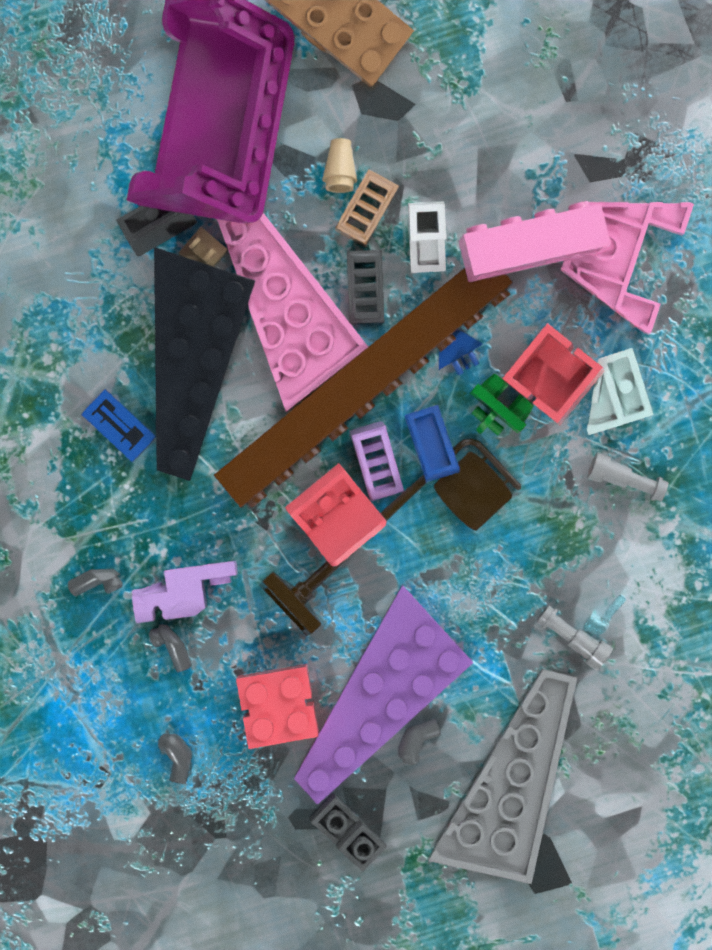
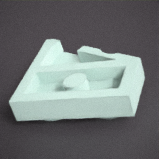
[587,348,654,435]

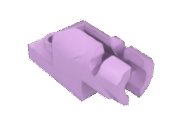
[132,560,238,623]

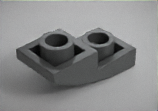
[309,793,387,872]

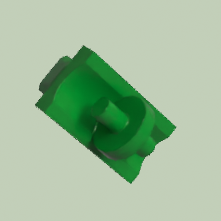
[470,373,534,436]

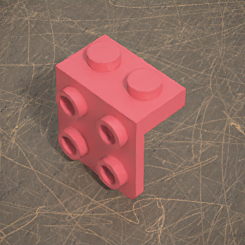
[285,463,387,566]

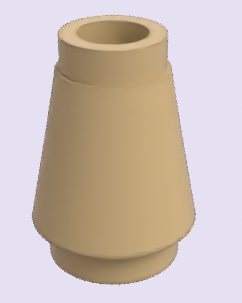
[322,138,357,193]

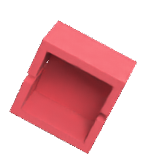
[502,323,605,426]
[236,664,319,749]

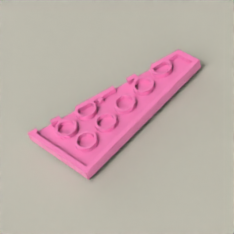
[217,213,368,413]

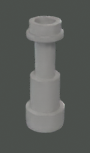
[587,452,669,502]
[536,605,613,671]

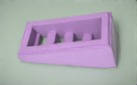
[349,421,404,501]

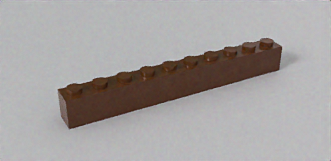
[214,268,513,509]

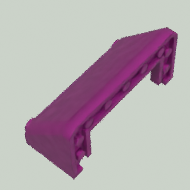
[126,0,295,224]

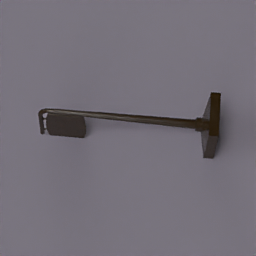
[259,438,522,636]

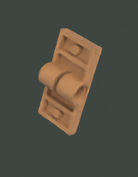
[264,0,414,87]

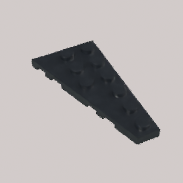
[154,247,255,481]

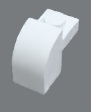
[408,201,446,273]

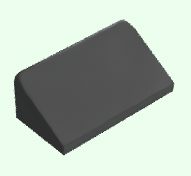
[116,206,197,256]

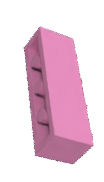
[458,201,611,282]

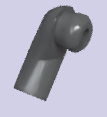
[149,624,192,672]

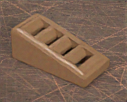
[335,169,399,248]

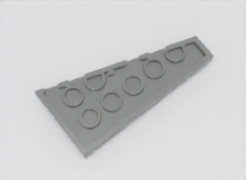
[428,669,577,884]

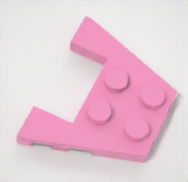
[560,202,694,335]

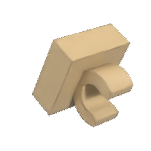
[179,227,228,267]

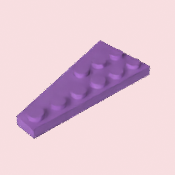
[294,585,473,805]

